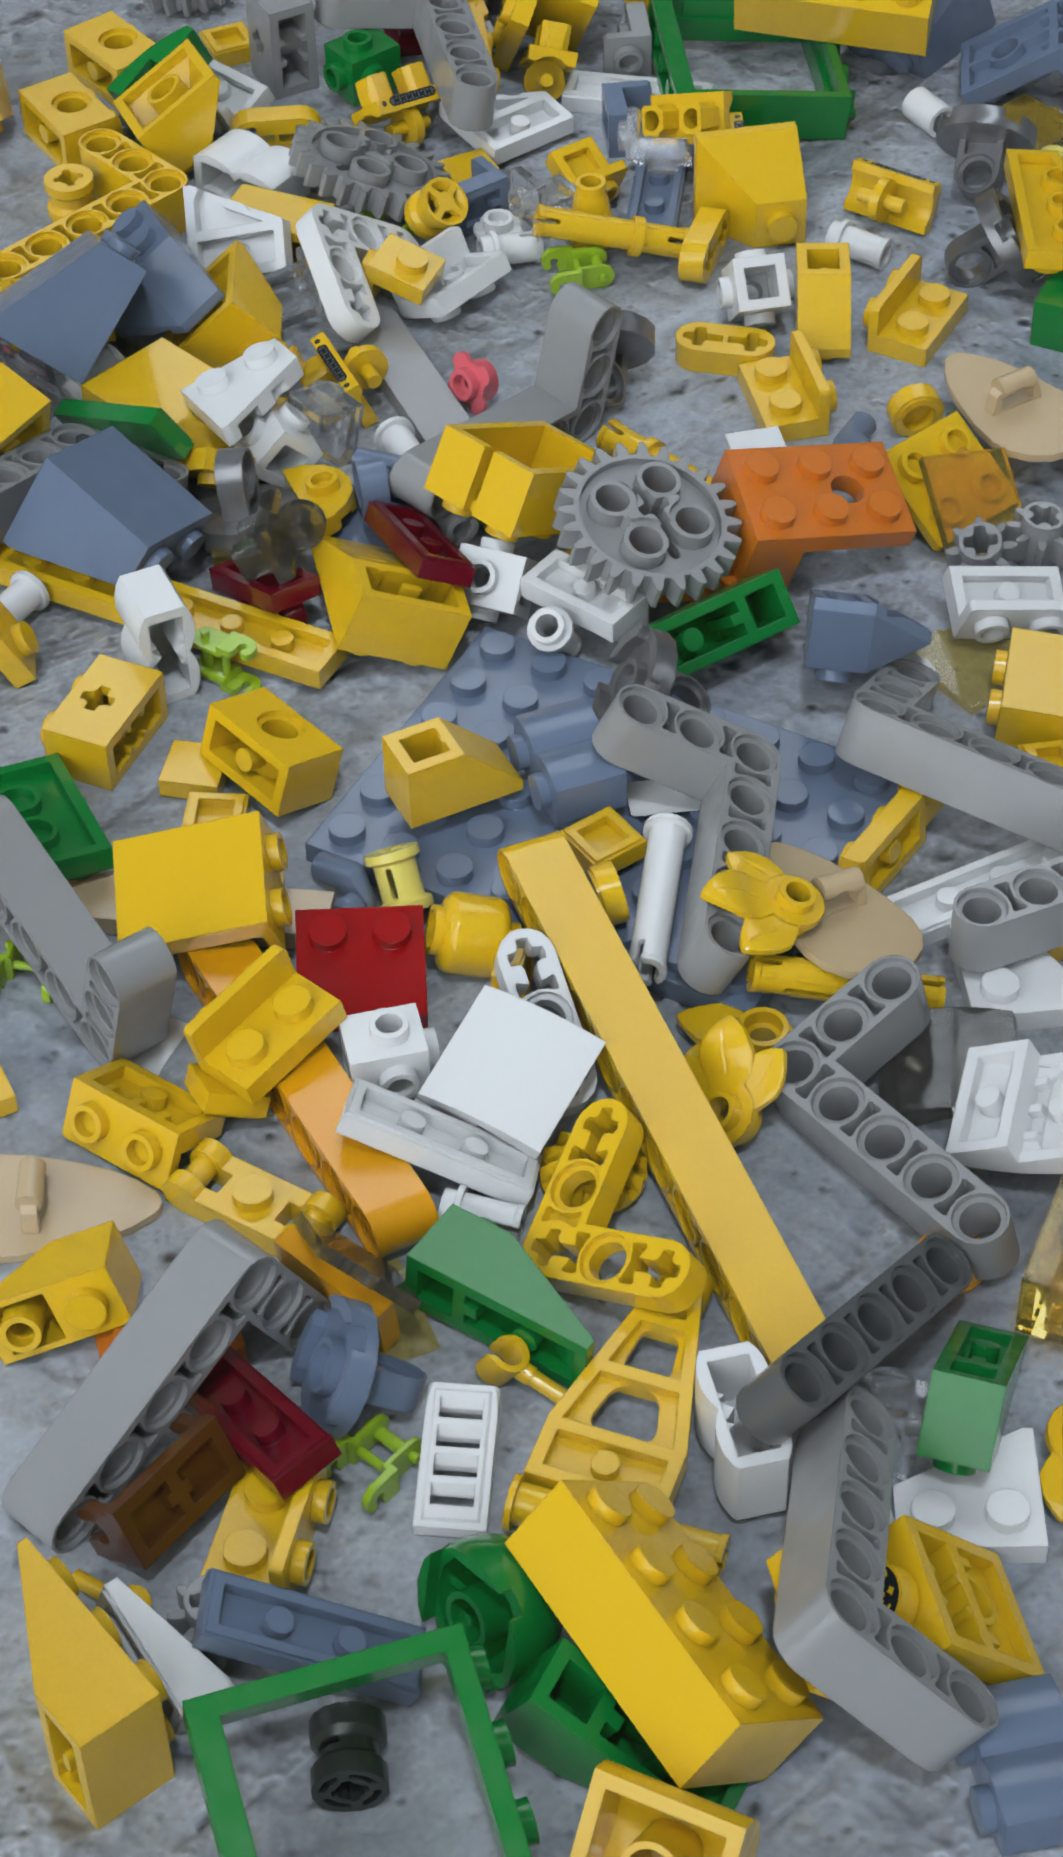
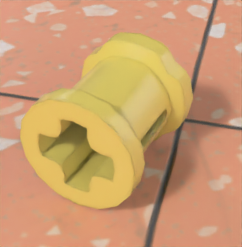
[363,842,434,909]

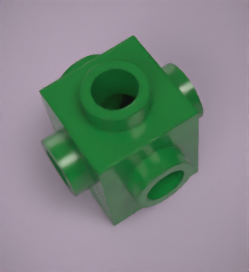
[323,29,401,107]

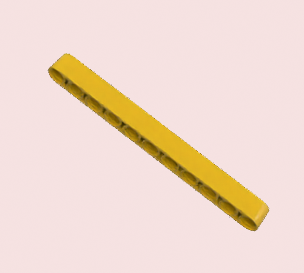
[497,830,826,1366]

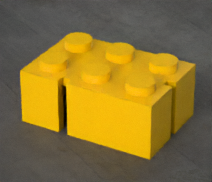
[424,421,595,542]

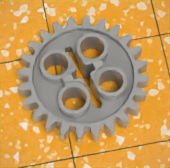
[288,118,450,222]
[552,442,742,608]

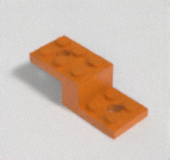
[658,442,917,603]

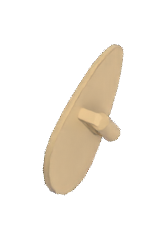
[944,352,1063,462]
[769,842,923,979]
[0,1154,163,1264]

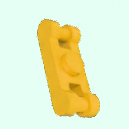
[162,1138,347,1258]

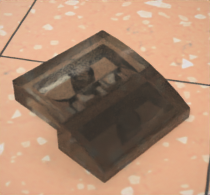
[878,1007,1018,1127]

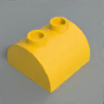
[570,1759,761,1857]

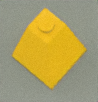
[113,38,220,173]
[693,121,807,248]
[166,239,283,368]

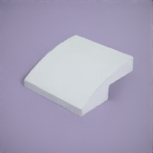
[416,985,606,1160]
[945,1039,1063,1174]

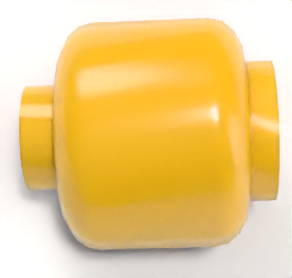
[425,891,522,979]

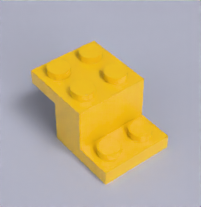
[491,0,599,72]
[766,1514,1045,1700]

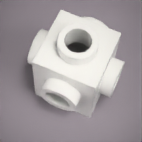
[716,249,795,328]
[233,402,323,489]
[459,537,538,624]
[338,1003,440,1099]

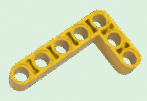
[0,128,188,280]

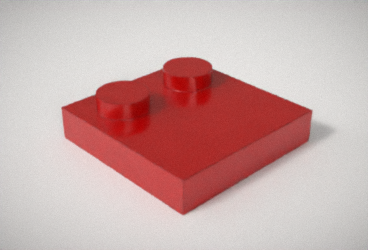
[295,905,428,1032]

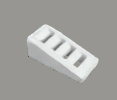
[413,1382,502,1538]
[95,1577,235,1735]

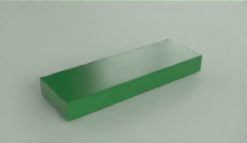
[53,399,194,460]

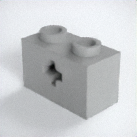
[245,0,319,100]

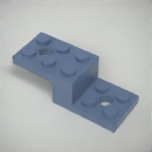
[961,0,1063,104]

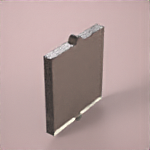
[293,1211,421,1314]

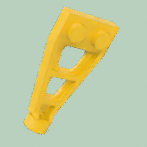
[524,1268,715,1504]

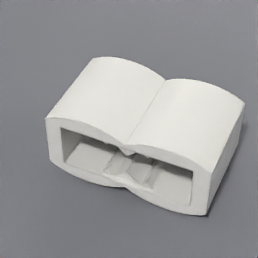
[193,129,310,199]
[114,564,201,704]
[694,1341,792,1521]

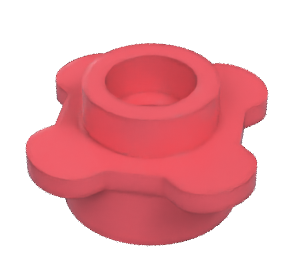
[447,351,499,415]

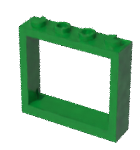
[647,0,856,140]
[182,1622,540,1857]

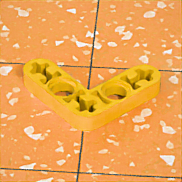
[523,1098,707,1313]

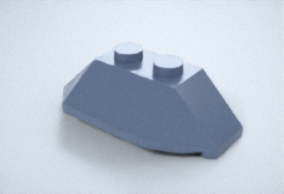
[111,200,225,337]
[803,589,932,683]

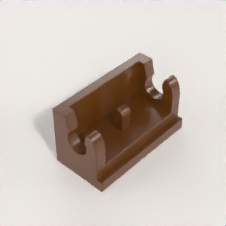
[77,1413,246,1570]

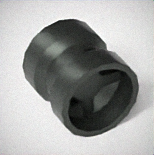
[309,1701,389,1812]

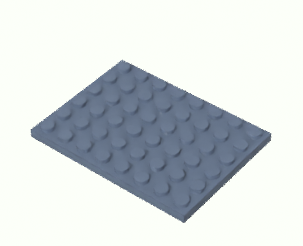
[305,626,899,1012]

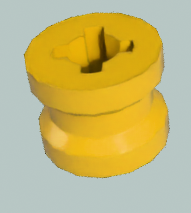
[43,163,96,222]
[404,177,468,240]

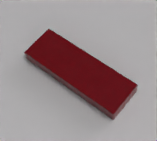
[364,500,476,588]
[185,1346,342,1500]

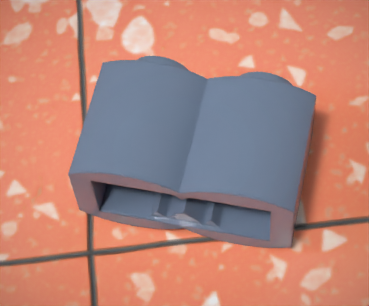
[507,698,627,825]
[955,1673,1063,1857]

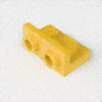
[863,253,969,368]
[737,330,837,442]
[183,944,347,1105]
[62,1057,225,1191]
[200,1462,337,1591]

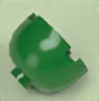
[417,1533,563,1694]

